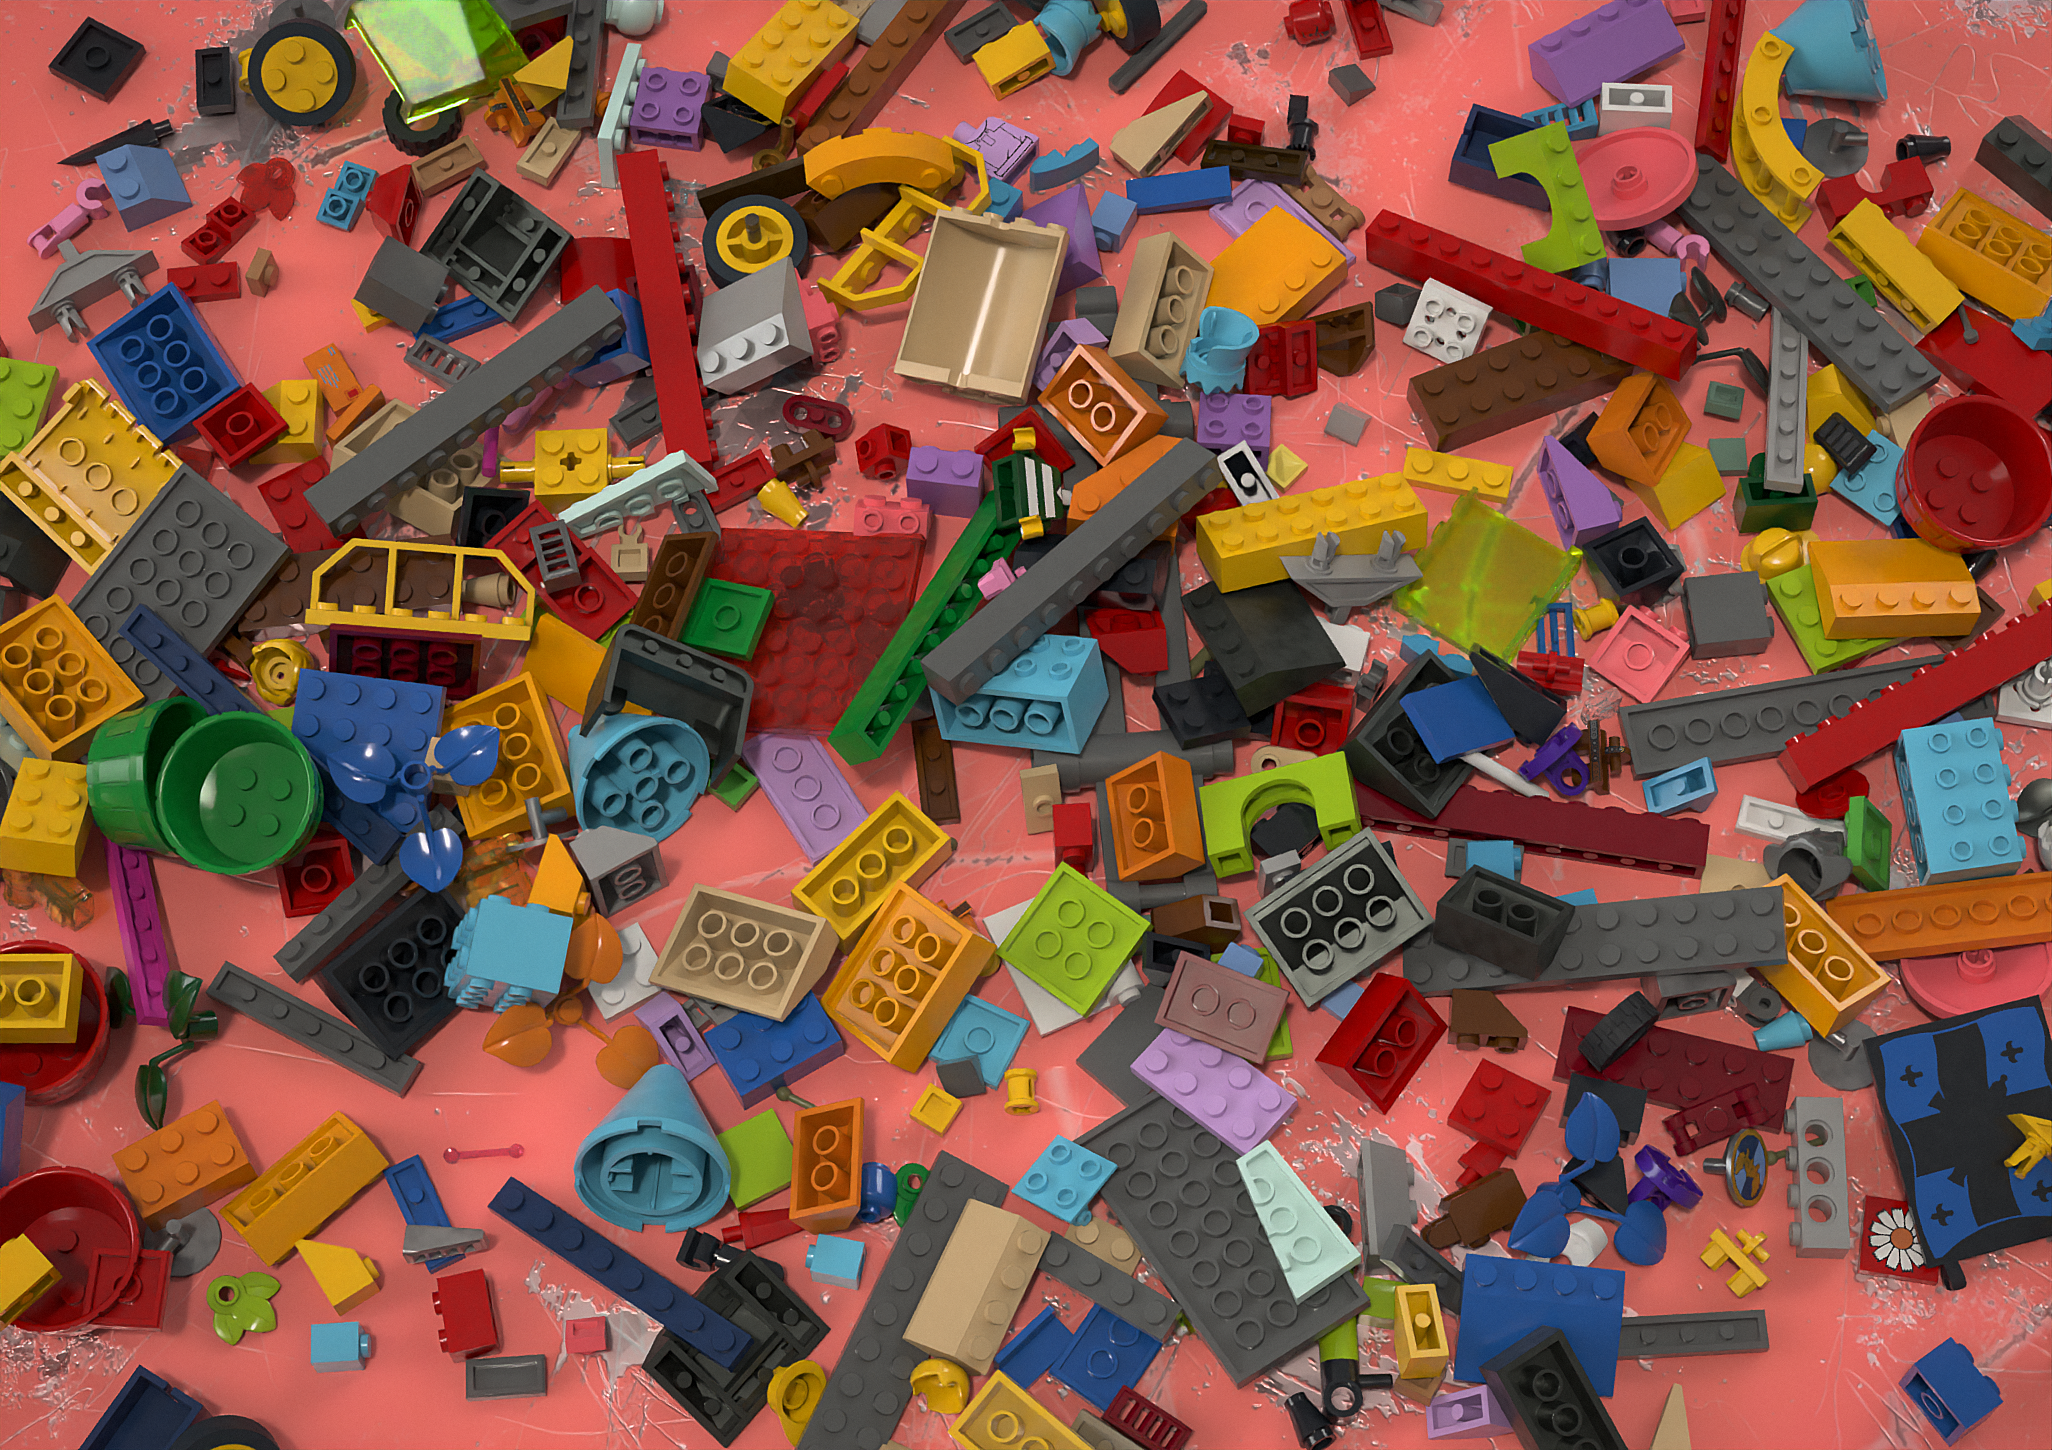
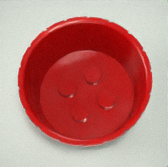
[1895,395,2052,554]
[0,939,111,1107]
[0,1166,141,1337]

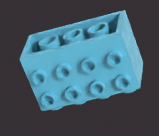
[929,633,1109,754]
[1893,717,2027,886]
[443,895,574,1015]

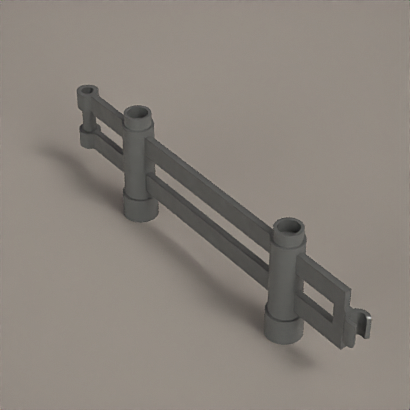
[998,286,1233,916]

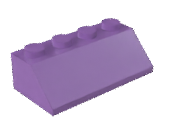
[1528,0,1685,109]

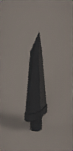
[56,119,174,166]

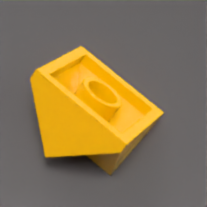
[513,35,574,110]
[1805,363,1878,446]

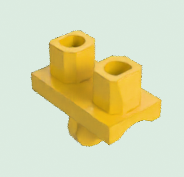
[1700,1228,1772,1298]

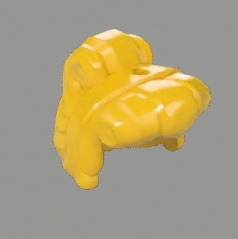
[250,639,314,706]

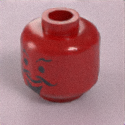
[1283,0,1336,44]

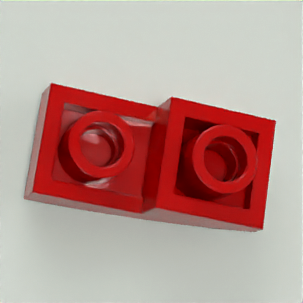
[181,196,256,265]

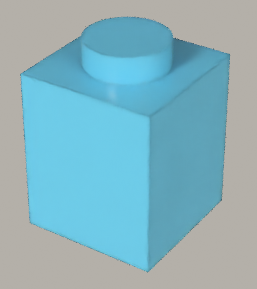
[805,1233,867,1290]
[311,1322,371,1373]

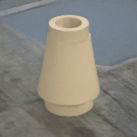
[461,572,516,608]

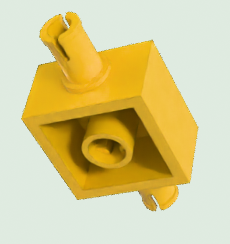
[500,428,646,514]

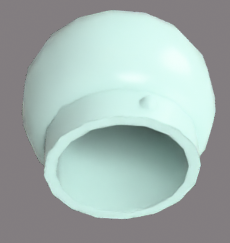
[605,0,664,36]

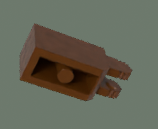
[1419,1167,1528,1249]

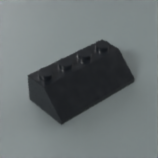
[1012,533,1172,611]

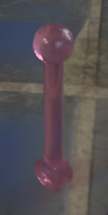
[443,1143,524,1164]

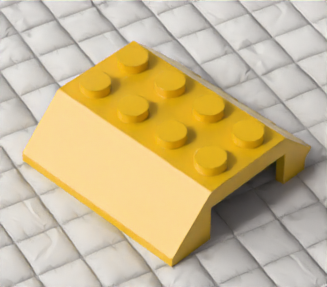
[0,377,183,576]

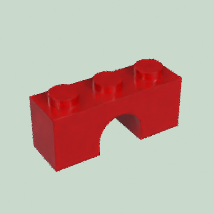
[1815,156,1934,232]

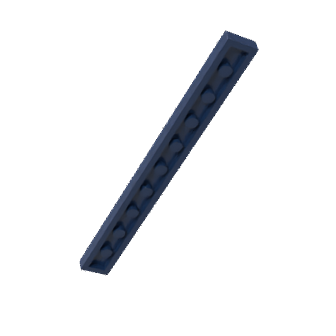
[117,603,406,866]

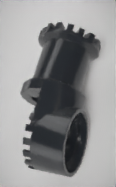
[1286,94,1319,161]

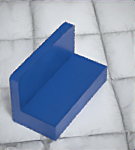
[993,1305,1073,1391]

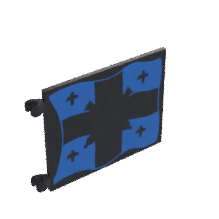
[1862,994,2052,1291]

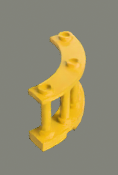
[1729,31,1825,236]

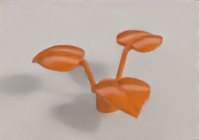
[482,913,659,1089]

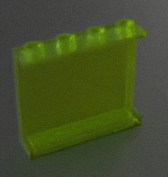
[343,0,530,124]
[1391,486,1584,664]

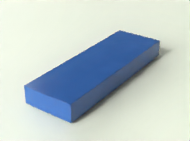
[1126,165,1233,215]
[411,294,508,352]
[383,1154,466,1275]

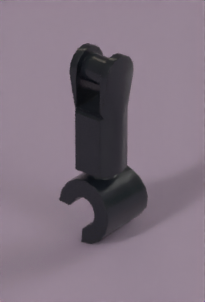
[676,1227,784,1281]

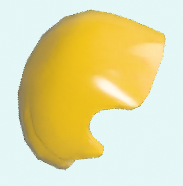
[1804,443,1839,495]
[910,1358,970,1414]

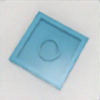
[928,993,1030,1091]

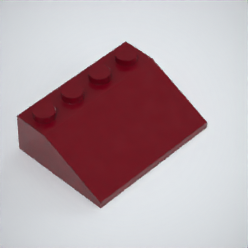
[329,623,482,699]

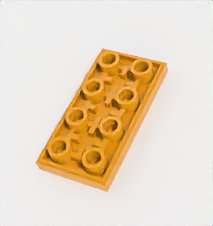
[519,613,657,716]

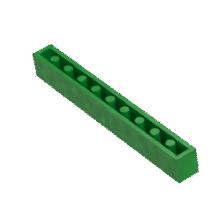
[827,490,1021,766]

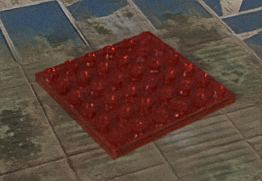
[701,528,927,737]

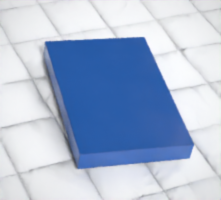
[1399,675,1516,764]
[1047,1304,1163,1414]

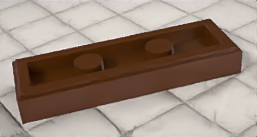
[911,718,960,826]

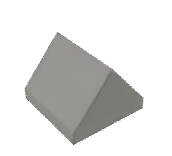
[1324,402,1372,447]

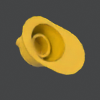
[1740,528,1820,584]
[767,1359,827,1447]

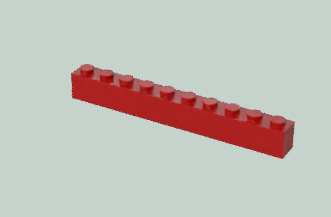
[616,149,719,473]
[1365,209,1698,382]
[1778,597,2052,795]

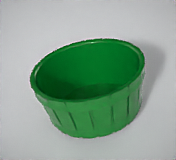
[86,696,210,857]
[155,711,324,875]

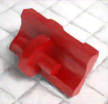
[1516,650,1585,697]

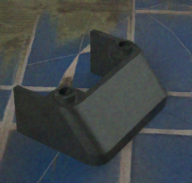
[579,624,754,790]

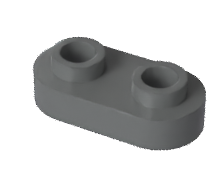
[671,491,722,550]

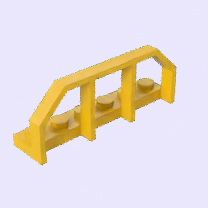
[816,135,992,318]
[305,538,536,641]

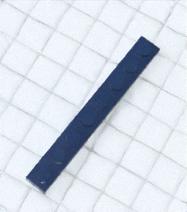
[487,1176,755,1373]

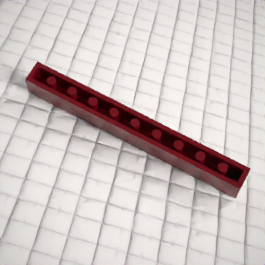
[1353,776,1710,880]

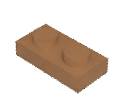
[409,135,486,198]

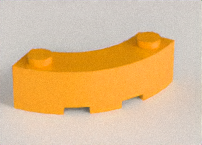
[803,127,955,201]

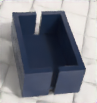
[1448,103,1573,212]
[78,1364,213,1450]

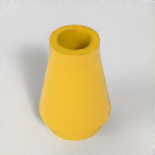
[756,478,810,530]

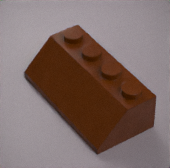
[792,132,913,253]
[629,531,719,644]

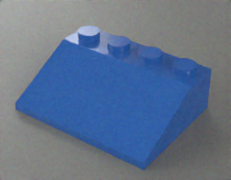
[86,281,246,448]
[1453,1253,1625,1399]

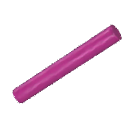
[481,425,500,478]

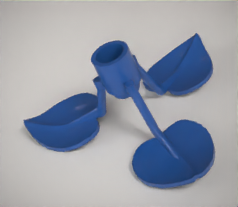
[327,725,500,893]
[1507,1092,1667,1265]

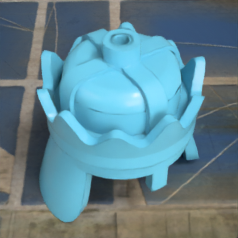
[1033,0,1102,76]
[1179,306,1259,395]

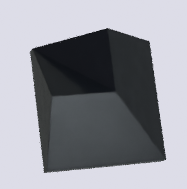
[700,94,781,154]
[454,486,531,560]
[1582,516,1684,608]

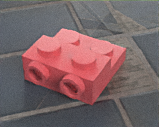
[794,268,842,364]
[853,495,933,541]
[1587,604,1692,703]

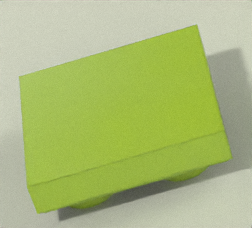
[716,1108,793,1212]

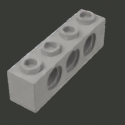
[1784,1097,1850,1259]

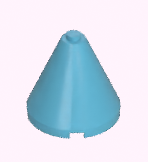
[573,1064,731,1233]

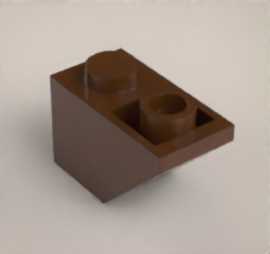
[1150,894,1241,954]
[1447,988,1528,1054]

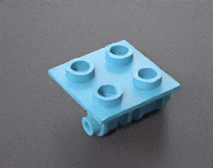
[1829,429,1905,527]
[1011,1135,1118,1226]

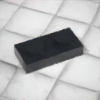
[195,46,234,115]

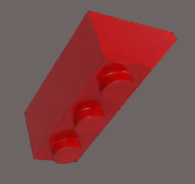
[1314,972,1448,1115]

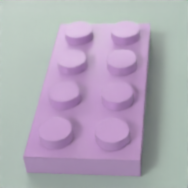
[1130,1027,1298,1156]

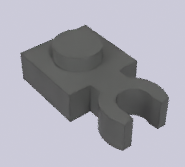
[1354,658,1389,714]

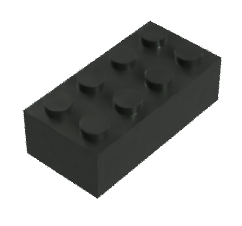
[1478,1325,1628,1450]

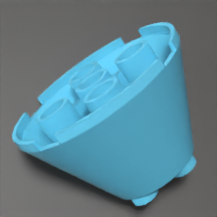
[1769,0,1888,103]
[568,712,710,843]

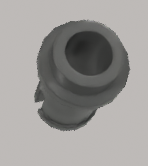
[1724,281,1771,322]

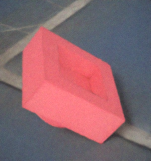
[1665,0,1706,24]
[565,1316,607,1355]

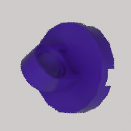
[1517,722,1590,796]
[1628,1144,1703,1212]

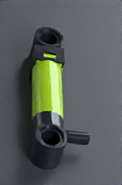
[1318,1205,1393,1427]

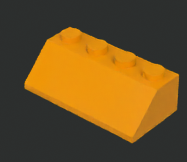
[1756,873,1892,1038]
[218,1110,389,1267]

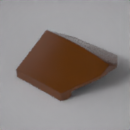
[1306,301,1375,377]

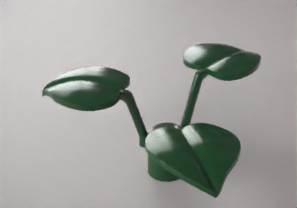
[104,966,218,1131]

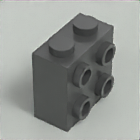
[353,235,449,334]
[1681,571,1774,659]

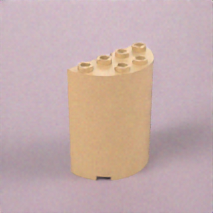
[893,206,1070,406]

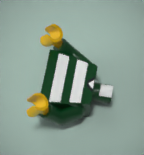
[992,427,1072,542]

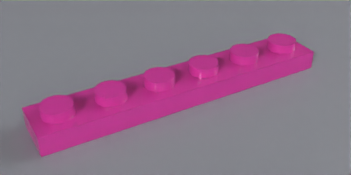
[101,833,170,1027]

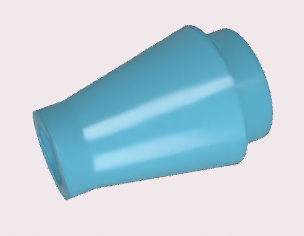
[1752,1010,1813,1052]

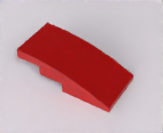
[1914,304,2052,419]
[483,499,639,641]

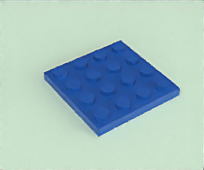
[291,668,447,833]

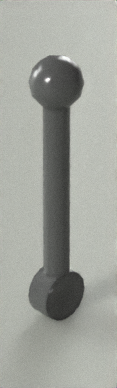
[1956,292,1979,344]

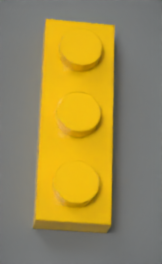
[1402,446,1514,505]

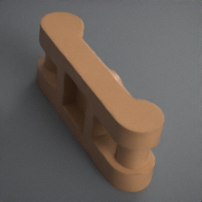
[1278,164,1366,242]

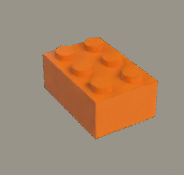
[111,1099,258,1233]

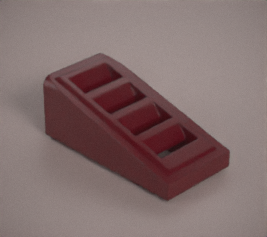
[1101,1385,1192,1450]

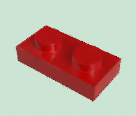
[167,261,241,304]
[701,449,777,514]

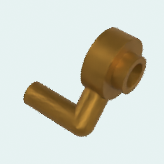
[751,116,795,172]

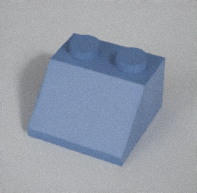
[95,144,193,233]

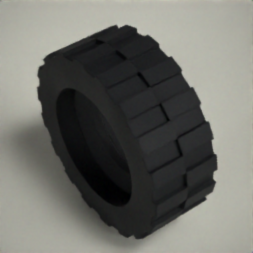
[382,78,462,158]
[1577,991,1661,1072]

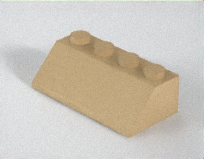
[1107,231,1214,389]
[902,1199,1051,1376]

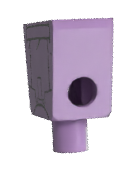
[953,116,1039,186]

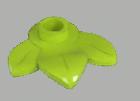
[206,1271,280,1346]

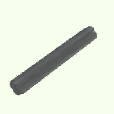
[1108,0,1208,94]

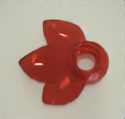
[236,157,296,221]

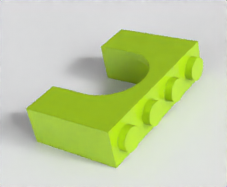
[1487,120,1607,273]
[1199,751,1362,878]

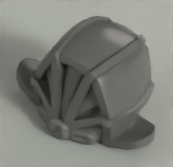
[1763,828,1853,902]

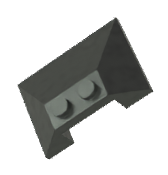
[419,167,574,324]
[0,490,72,601]
[641,1249,831,1448]

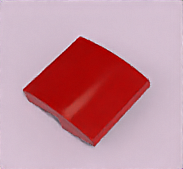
[787,60,850,136]
[1141,69,1234,166]
[559,237,635,305]
[1242,320,1318,397]

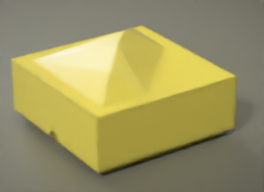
[1265,443,1308,494]

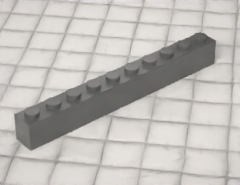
[303,284,627,539]
[920,437,1223,706]

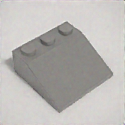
[697,256,814,395]

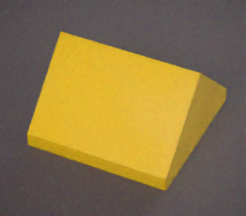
[1625,441,1727,533]

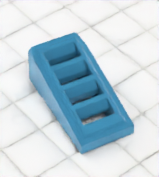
[1521,98,1598,141]

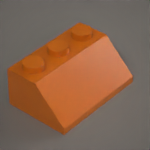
[1037,343,1169,467]
[1586,371,1692,487]
[1105,750,1205,882]
[789,1097,865,1236]

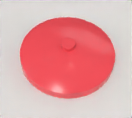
[1575,126,1699,231]
[1899,941,2052,1019]

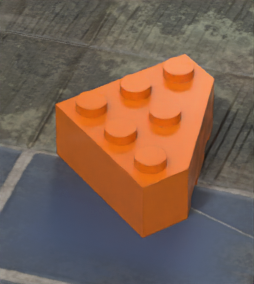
[1066,434,1182,556]

